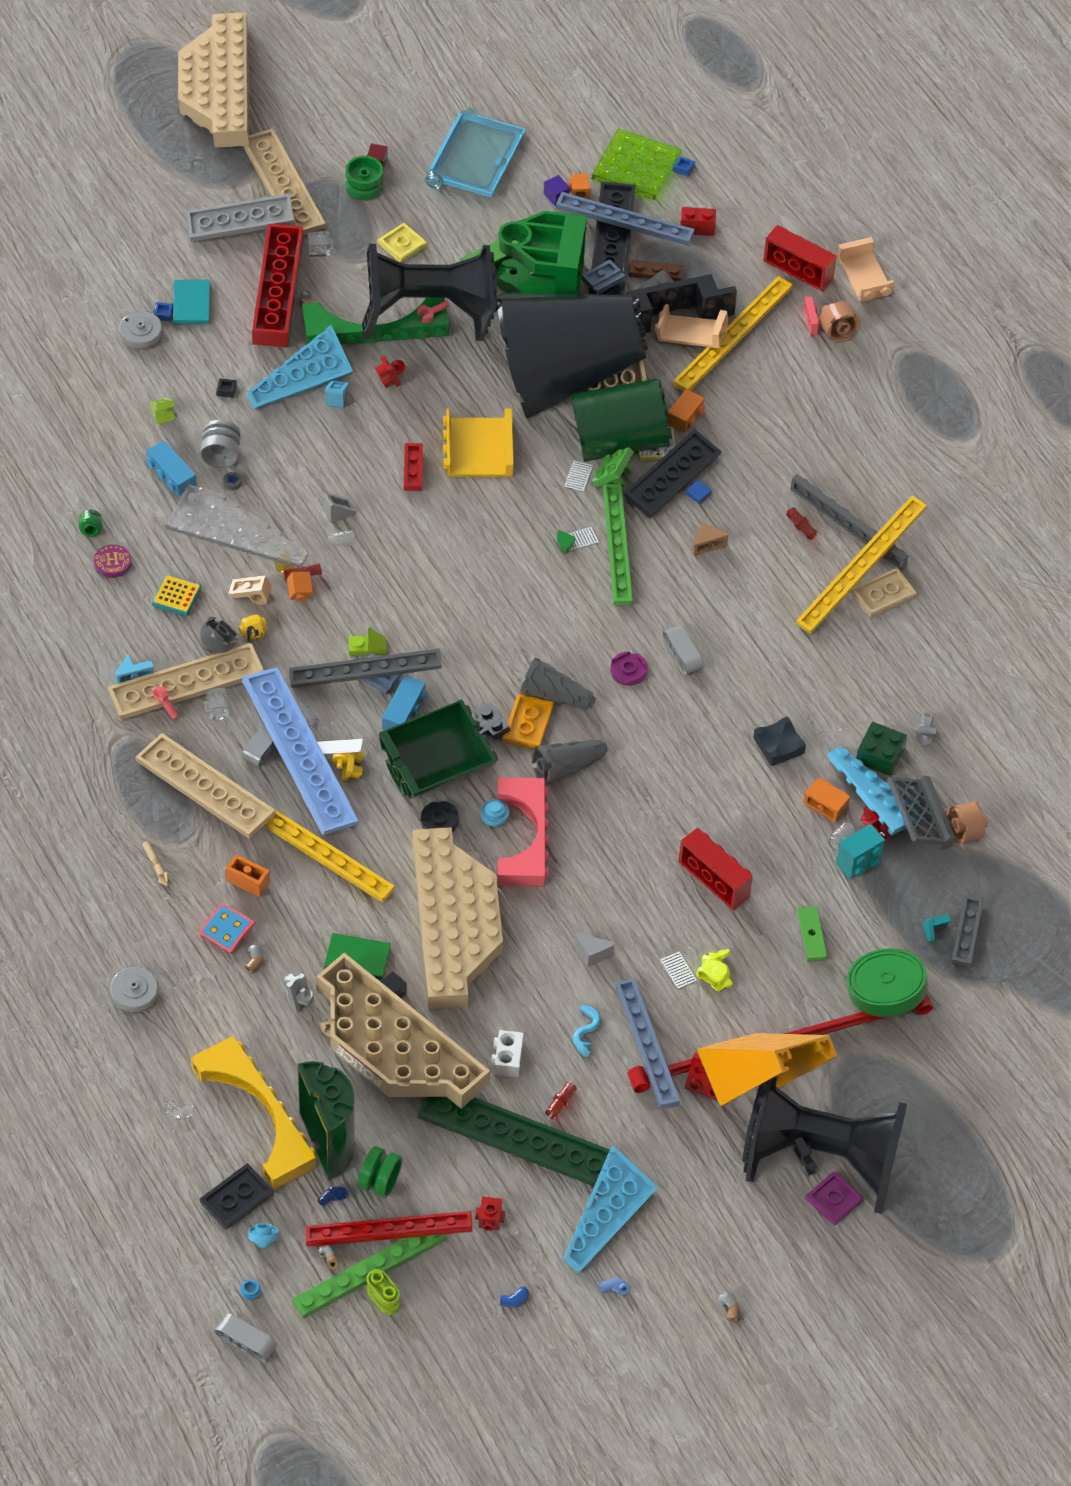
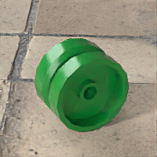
[345,156,383,200]
[357,1146,403,1199]

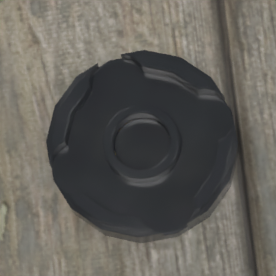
[420,801,459,832]

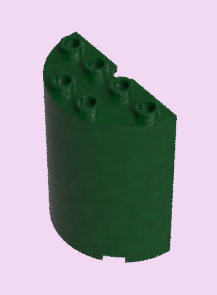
[571,378,672,462]
[379,699,498,799]
[298,1061,355,1180]

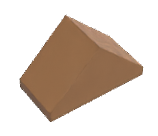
[692,524,729,556]

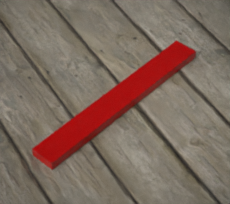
[306,1211,473,1247]

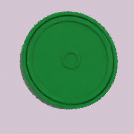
[847,948,928,1017]

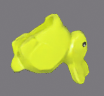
[696,949,733,991]

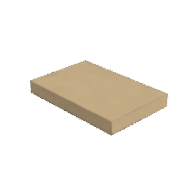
[850,568,917,618]

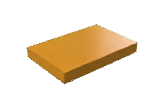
[503,694,554,749]

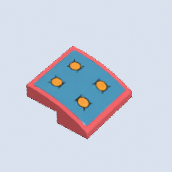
[199,903,256,954]

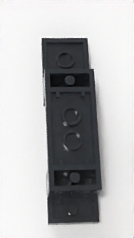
[627,274,737,333]

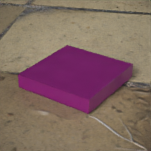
[805,1171,864,1226]

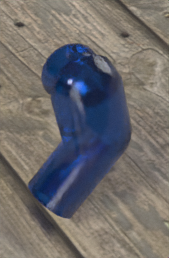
[317,1186,348,1207]

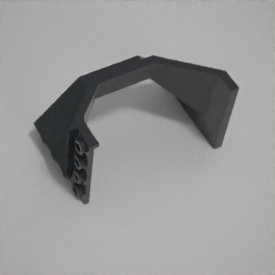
[362,243,498,341]
[742,1075,907,1214]

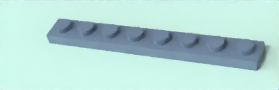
[556,192,694,246]
[615,978,680,1110]

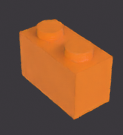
[667,389,705,432]
[804,777,850,823]
[226,854,270,898]

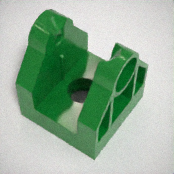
[497,211,587,294]

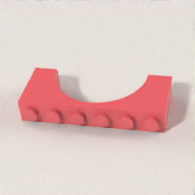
[497,778,549,886]

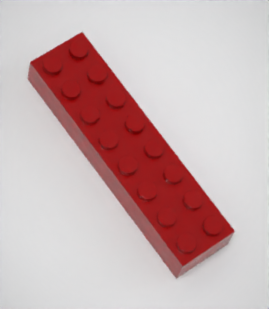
[252,224,303,347]

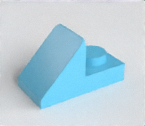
[325,380,349,408]
[115,654,154,684]

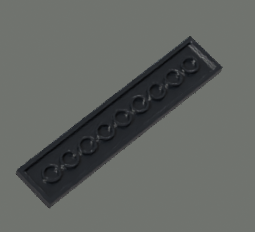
[589,182,636,295]

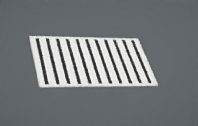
[564,461,593,491]
[569,527,599,551]
[660,952,697,988]

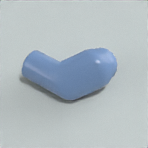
[598,1278,630,1295]

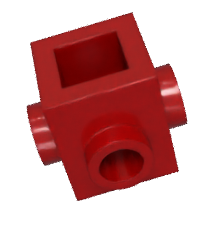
[475,1196,506,1231]

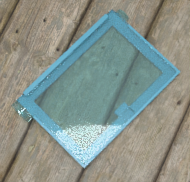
[425,108,526,198]

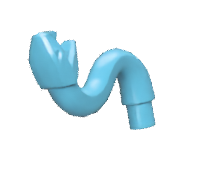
[573,1003,601,1057]

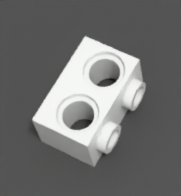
[491,1030,523,1078]

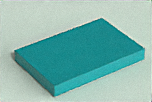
[173,280,210,324]

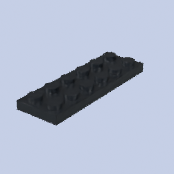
[623,429,722,519]

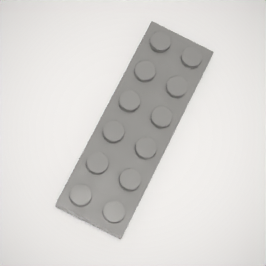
[186,193,295,242]

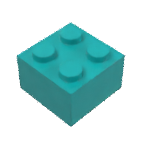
[836,824,885,880]

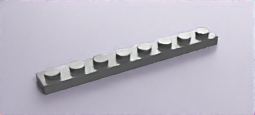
[791,474,909,571]
[289,648,442,688]

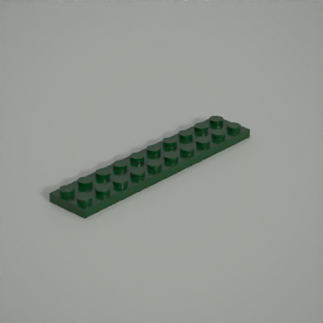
[417,1097,610,1186]

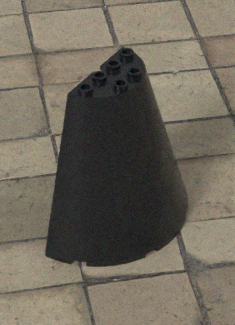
[498,293,648,418]

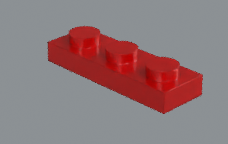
[404,443,423,491]

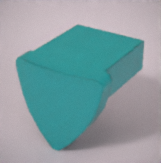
[922,914,951,942]

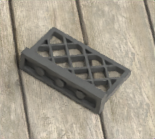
[887,776,956,850]

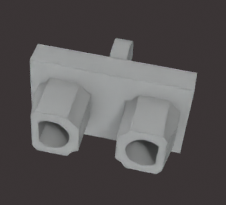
[916,713,936,745]
[283,973,314,1012]

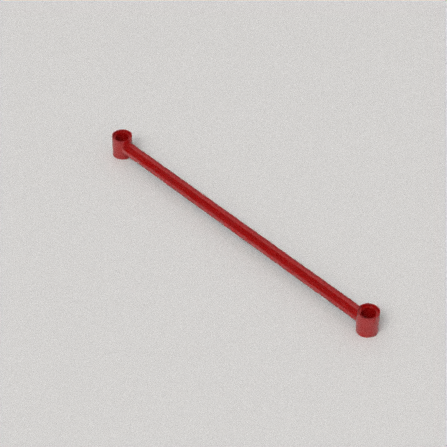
[627,993,933,1093]

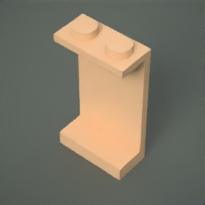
[837,237,894,302]
[654,304,728,348]

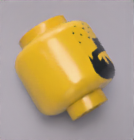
[238,614,268,641]

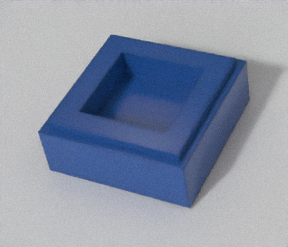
[672,156,695,177]
[153,302,174,321]
[686,480,712,504]

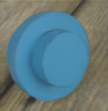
[240,1279,261,1300]

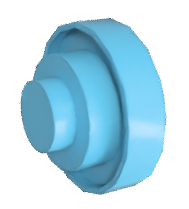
[481,799,509,827]
[248,1223,279,1248]

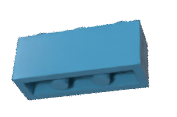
[146,441,197,496]
[382,675,427,730]

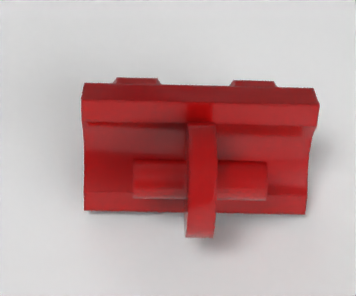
[374,356,406,388]
[860,805,891,840]

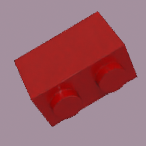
[680,207,716,236]

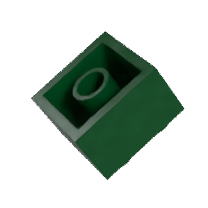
[856,721,907,776]

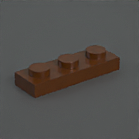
[629,259,684,282]

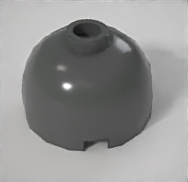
[200,617,239,653]

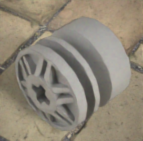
[200,420,241,468]

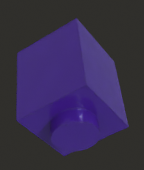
[544,175,570,206]

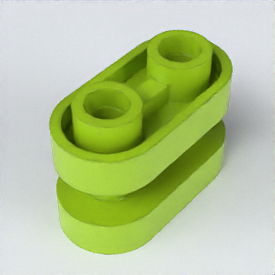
[367,1269,400,1315]

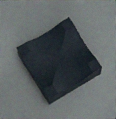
[753,716,806,766]

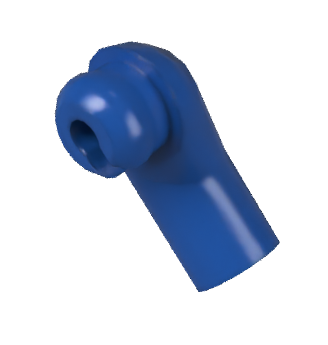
[500,1287,529,1307]

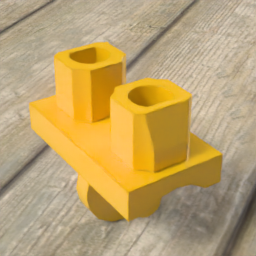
[332,751,364,782]

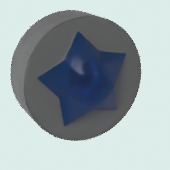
[223,472,242,490]

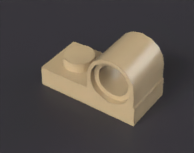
[228,576,272,605]

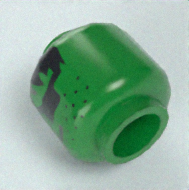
[78,509,103,537]

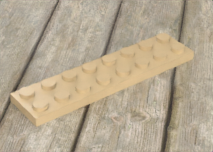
[243,128,326,235]
[108,643,264,720]
[135,733,276,839]

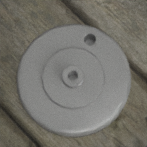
[119,311,162,348]
[110,967,159,1012]

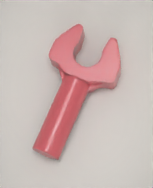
[417,301,450,323]
[152,685,178,719]

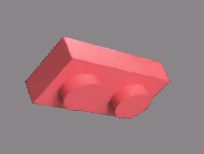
[803,297,821,336]

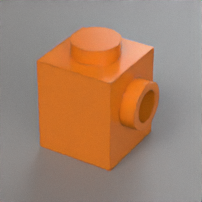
[567,173,590,199]
[287,572,313,602]

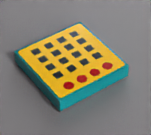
[152,574,201,616]

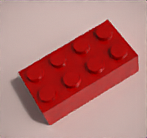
[763,225,837,292]
[678,827,753,911]

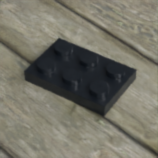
[199,1163,274,1230]

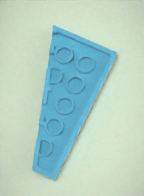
[247,325,353,410]
[827,746,925,836]
[563,1145,658,1273]

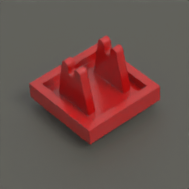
[684,1053,717,1100]

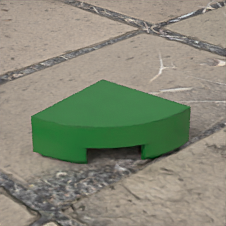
[557,530,575,554]

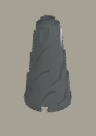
[520,658,596,710]
[531,740,607,785]

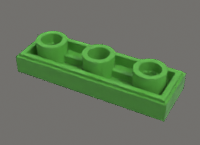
[797,907,827,962]

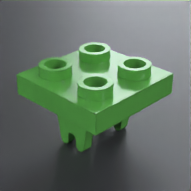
[592,447,633,487]

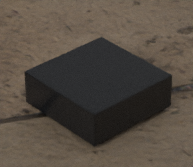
[216,378,237,398]

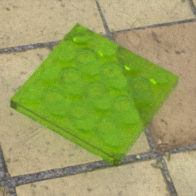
[591,128,681,200]

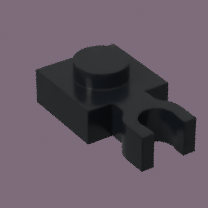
[793,1137,817,1176]

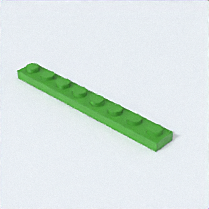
[603,483,633,606]
[292,1235,447,1319]

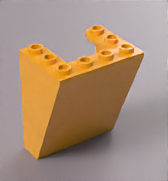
[697,1033,838,1106]

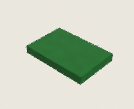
[324,933,391,980]

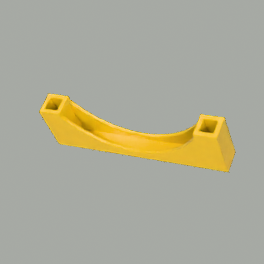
[191,1036,317,1190]

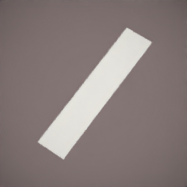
[317,739,363,754]

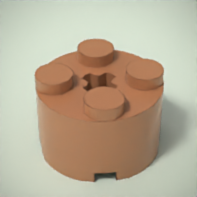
[819,301,860,343]
[946,801,988,844]

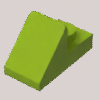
[149,398,175,424]
[349,627,387,656]

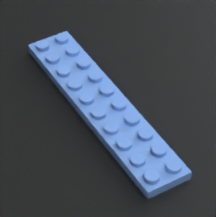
[242,667,358,835]

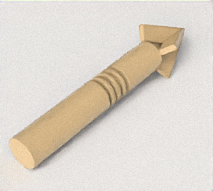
[142,841,169,887]

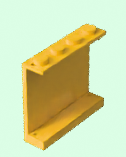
[443,408,513,477]

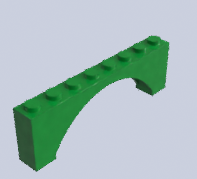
[302,298,449,345]

